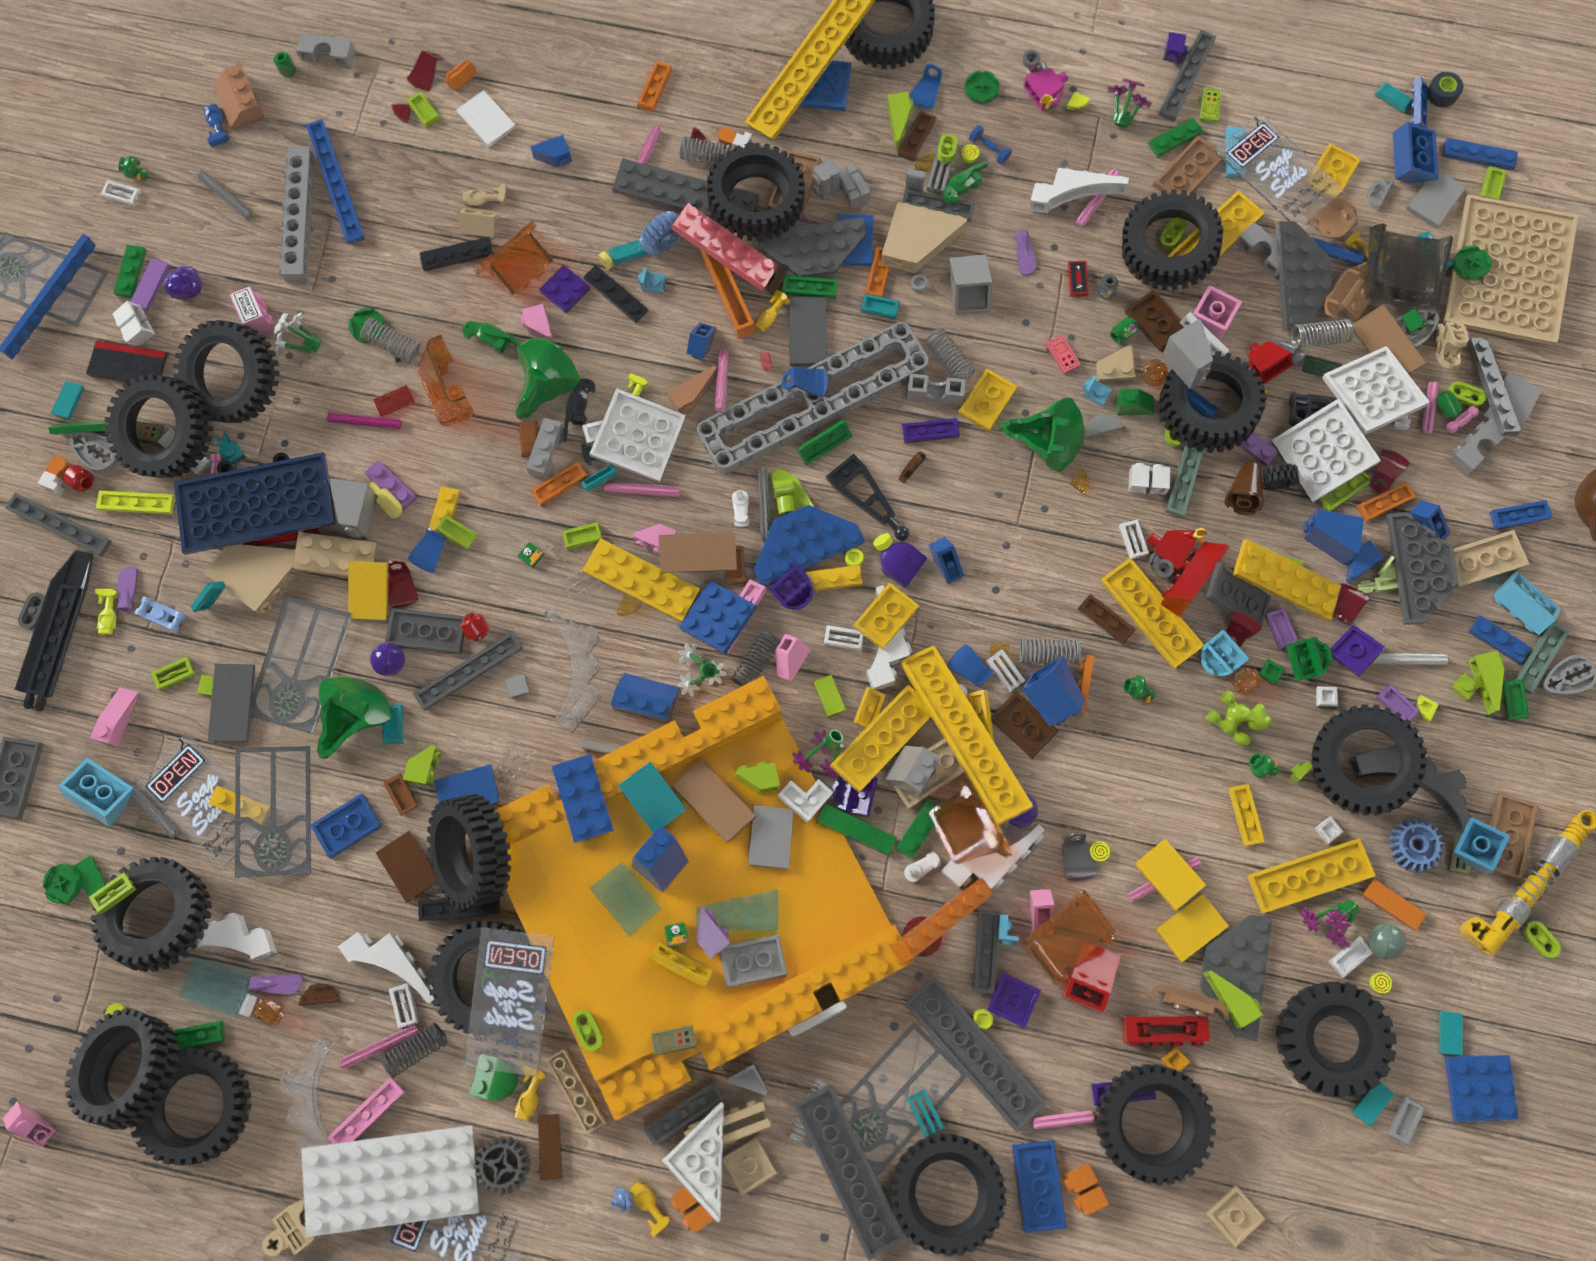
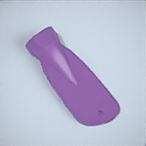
[1015,230,1036,275]
[118,566,138,612]
[249,975,302,994]

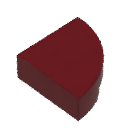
[392,104,411,123]
[690,127,707,146]

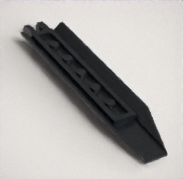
[14,550,94,712]

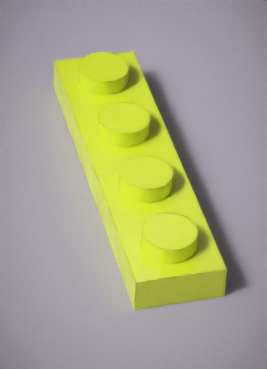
[96,491,175,515]

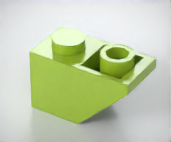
[403,745,441,787]
[734,761,780,794]

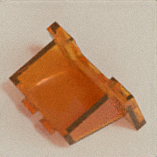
[473,221,554,296]
[928,779,1013,865]

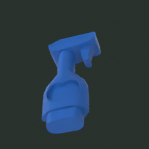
[204,104,229,147]

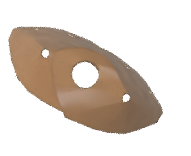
[1305,198,1358,237]

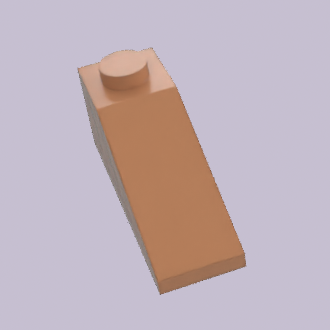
[667,365,717,415]

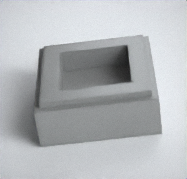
[505,674,530,699]

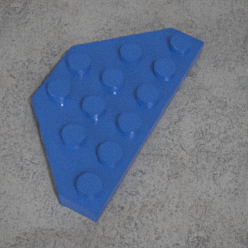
[754,505,865,586]

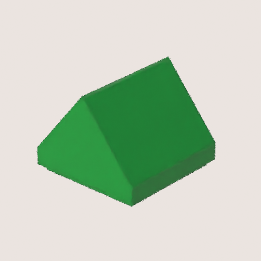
[1402,308,1427,333]

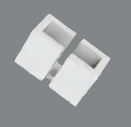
[113,301,155,346]
[1128,463,1170,495]

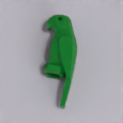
[942,161,989,204]
[462,321,520,354]

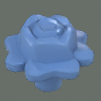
[611,1187,633,1212]

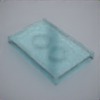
[590,862,661,936]
[179,958,251,1016]

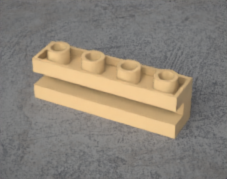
[546,1049,608,1134]
[684,1099,772,1145]

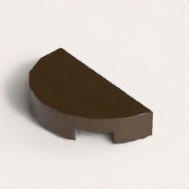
[765,264,789,295]

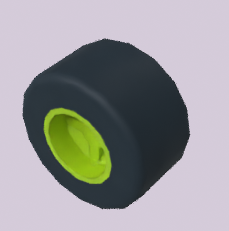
[1428,71,1464,108]

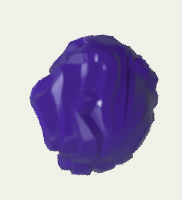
[163,266,202,300]

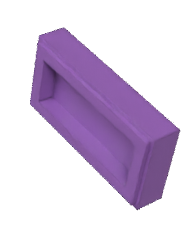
[1265,608,1298,650]
[1376,684,1420,721]

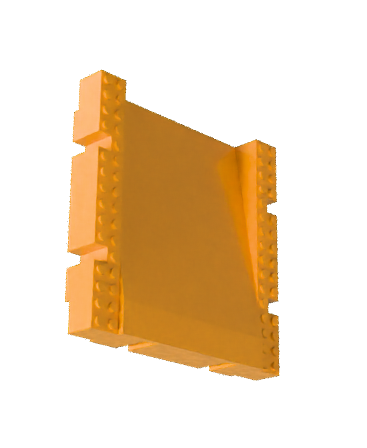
[494,675,914,1121]

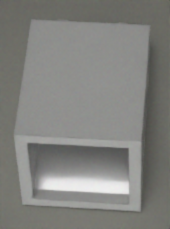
[949,255,992,314]
[1162,319,1213,389]
[330,478,377,540]
[884,746,941,800]

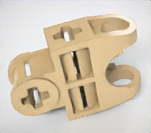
[1434,322,1469,370]
[262,1199,321,1256]

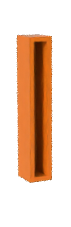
[697,247,755,340]
[890,878,993,964]

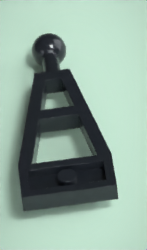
[826,453,909,541]

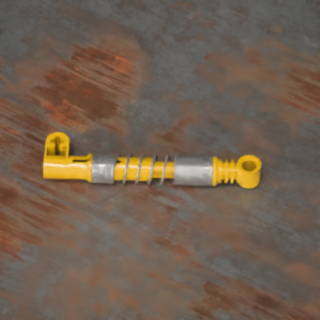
[1460,810,1596,957]

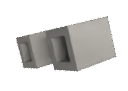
[296,33,356,68]
[1235,222,1279,279]
[907,374,965,405]
[526,418,564,480]
[1449,418,1505,476]

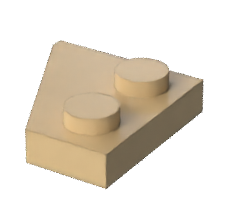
[1096,345,1135,382]

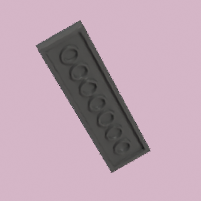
[612,158,759,219]
[904,977,1047,1132]
[793,1084,906,1261]

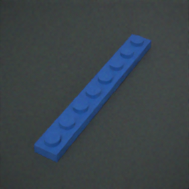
[306,119,365,245]
[0,234,96,360]

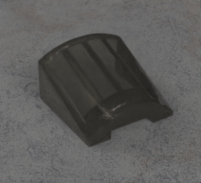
[1366,223,1453,310]

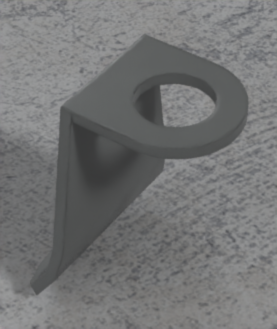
[1064,833,1097,881]

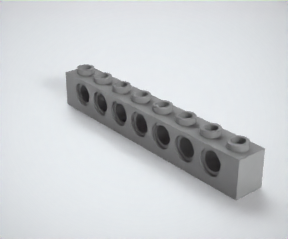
[279,146,315,283]

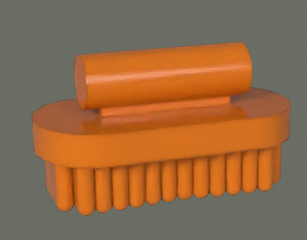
[445,60,477,90]

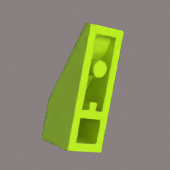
[887,92,914,150]
[1468,650,1504,715]
[1203,970,1263,1028]

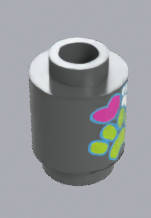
[1097,274,1119,299]

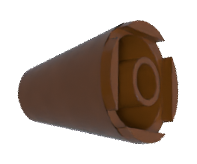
[1224,461,1264,515]

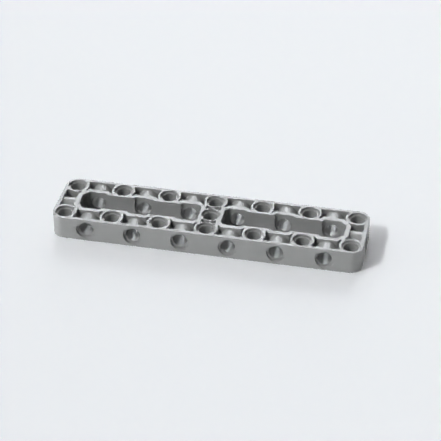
[697,322,928,475]

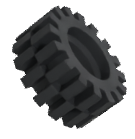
[1263,463,1300,490]

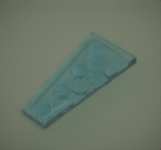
[695,889,778,931]

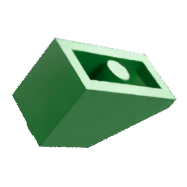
[1116,389,1155,415]

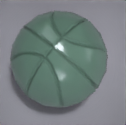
[1368,923,1406,960]

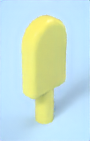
[369,482,402,518]

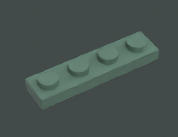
[1165,443,1204,518]
[1515,622,1570,694]

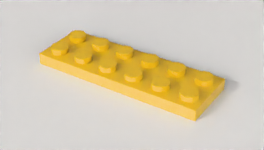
[1167,190,1265,284]
[582,538,701,622]
[1233,539,1341,621]
[1100,558,1204,670]
[830,685,931,793]
[1247,838,1376,914]

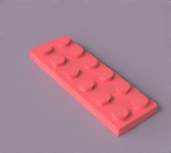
[671,203,778,291]

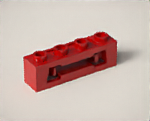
[1122,1016,1210,1047]

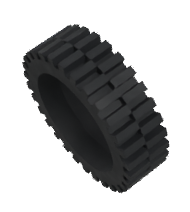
[844,0,935,69]
[707,143,805,241]
[1122,189,1223,291]
[173,320,279,423]
[1158,350,1266,453]
[104,374,213,478]
[1311,704,1427,816]
[427,794,511,909]
[91,857,212,972]
[428,921,545,1035]
[65,1009,180,1130]
[130,1048,251,1166]
[1095,1064,1216,1185]
[890,1133,1007,1256]

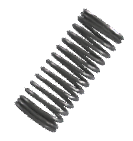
[731,630,780,687]
[380,1022,447,1078]

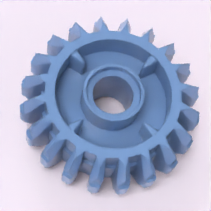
[639,211,681,256]
[1388,818,1445,873]

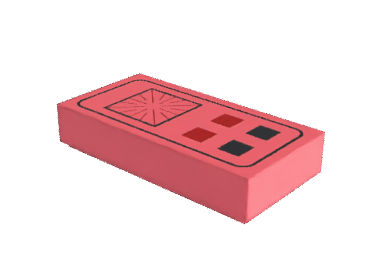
[1046,335,1081,375]

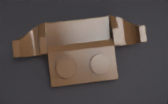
[1324,262,1376,321]
[1146,984,1229,1021]

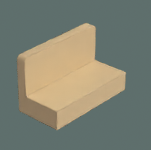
[459,208,499,238]

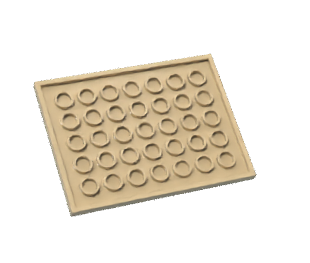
[1443,194,1578,346]

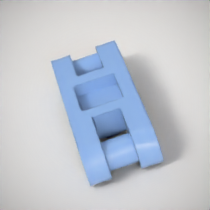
[134,596,187,633]

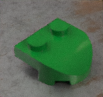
[1285,637,1332,682]
[469,1054,518,1102]

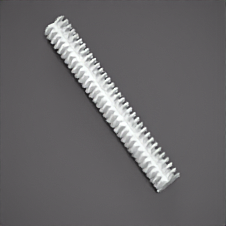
[1373,653,1448,665]

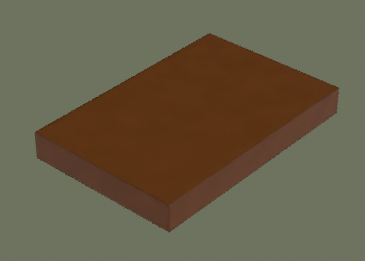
[1124,290,1184,351]
[991,691,1059,759]
[376,830,437,903]

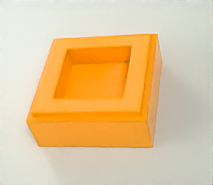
[1160,1046,1190,1072]

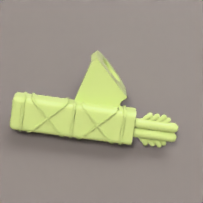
[1358,555,1398,593]

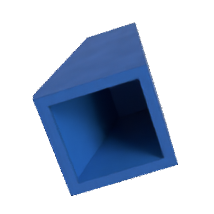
[1303,509,1364,565]
[1022,656,1085,727]
[631,826,689,893]

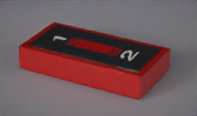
[1068,261,1089,297]

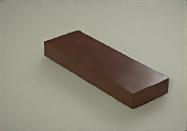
[898,111,936,162]
[1078,594,1136,645]
[538,1114,562,1181]

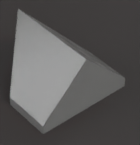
[727,1064,768,1095]

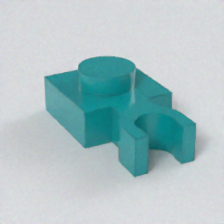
[215,432,246,465]

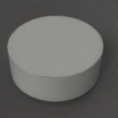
[910,274,928,293]

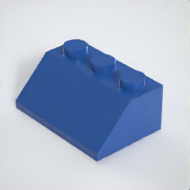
[1393,122,1439,184]
[611,673,680,724]

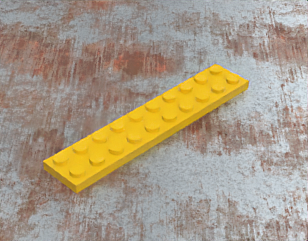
[745,0,876,141]
[900,645,1033,826]

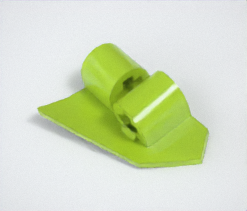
[771,468,814,517]

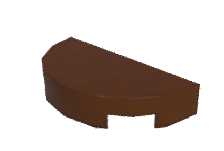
[899,451,926,484]
[298,983,341,1006]

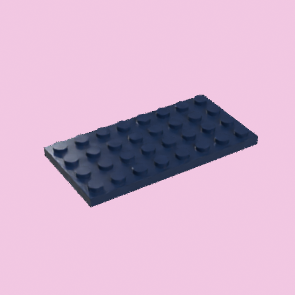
[174,452,336,555]

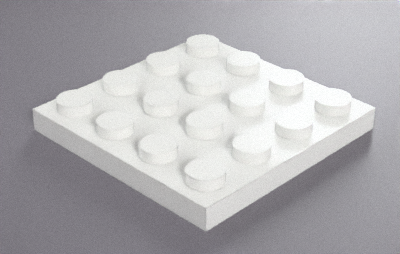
[1322,346,1430,435]
[589,388,686,483]
[1272,398,1381,502]

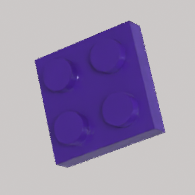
[539,265,590,313]
[1330,625,1385,677]
[987,972,1041,1028]

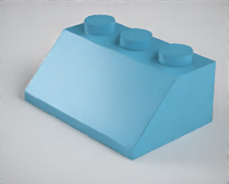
[1493,570,1561,635]
[58,758,134,827]

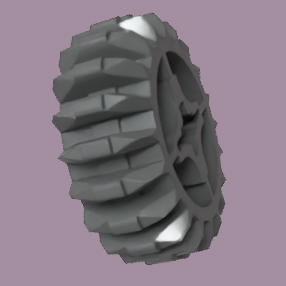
[474,1136,531,1195]

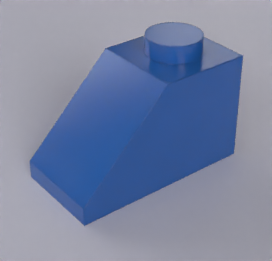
[530,135,573,167]
[686,322,717,359]
[1409,500,1450,540]
[928,537,964,584]
[1346,540,1384,584]

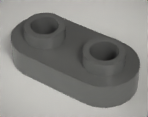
[18,592,45,630]

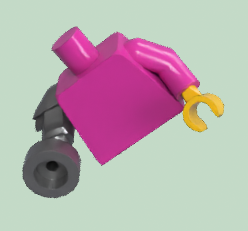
[1022,50,1068,111]

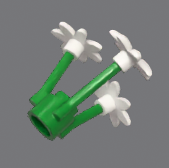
[274,313,322,356]
[677,643,727,697]

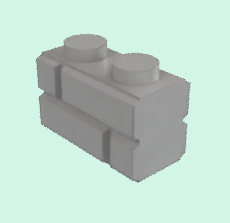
[812,159,840,200]
[840,164,872,209]

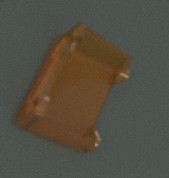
[417,335,475,426]
[1022,890,1116,985]

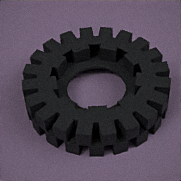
[1276,981,1397,1097]

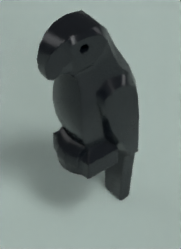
[563,379,595,443]

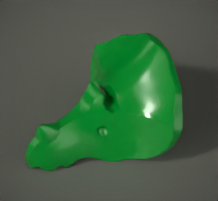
[515,338,580,420]
[1000,397,1085,472]
[317,677,391,759]

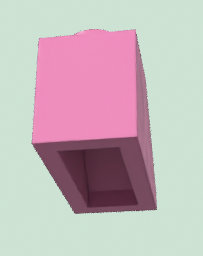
[520,304,554,342]
[1030,889,1054,938]

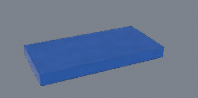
[1012,1140,1067,1233]

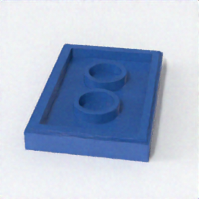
[838,214,874,266]
[434,764,500,805]
[310,793,382,859]

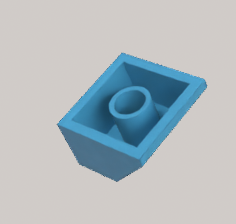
[1453,817,1510,875]

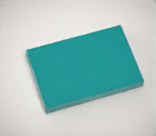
[618,761,686,833]

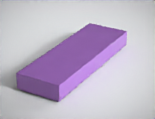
[130,258,170,312]

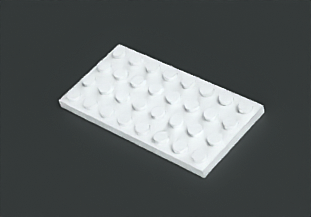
[301,1125,480,1237]

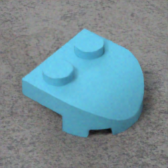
[1201,629,1250,676]

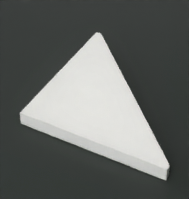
[662,1102,724,1223]

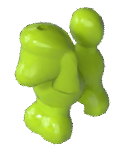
[1205,690,1273,746]

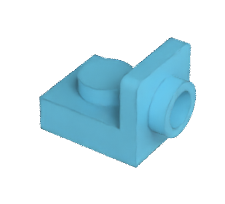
[638,267,666,294]
[1083,375,1112,406]
[997,914,1019,946]

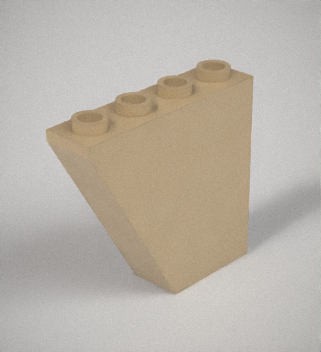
[881,202,967,273]
[204,545,299,616]

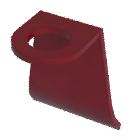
[406,50,444,91]
[1370,450,1410,493]
[388,560,419,607]
[1332,583,1370,626]
[1226,612,1262,647]

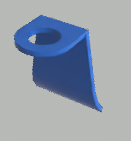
[909,64,942,109]
[782,367,828,397]
[408,527,446,573]
[947,644,994,686]

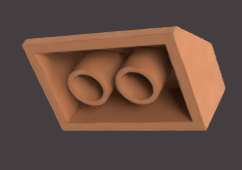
[214,63,264,129]

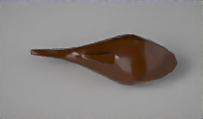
[1575,469,1596,541]

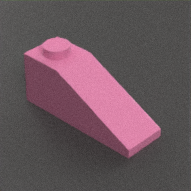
[90,688,139,748]

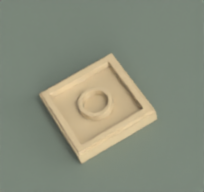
[722,1136,778,1196]
[1205,1185,1266,1248]

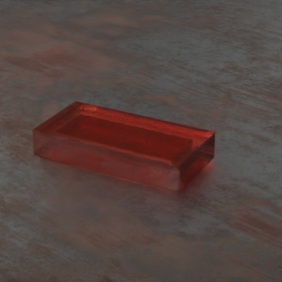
[373,385,415,417]

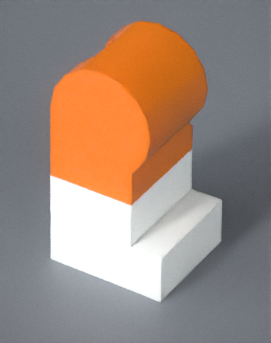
[718,127,753,149]
[37,456,72,495]

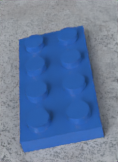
[552,754,614,844]

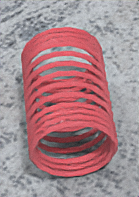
[760,352,774,371]

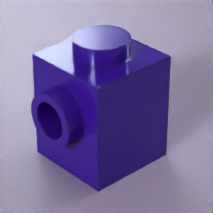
[1163,32,1188,63]

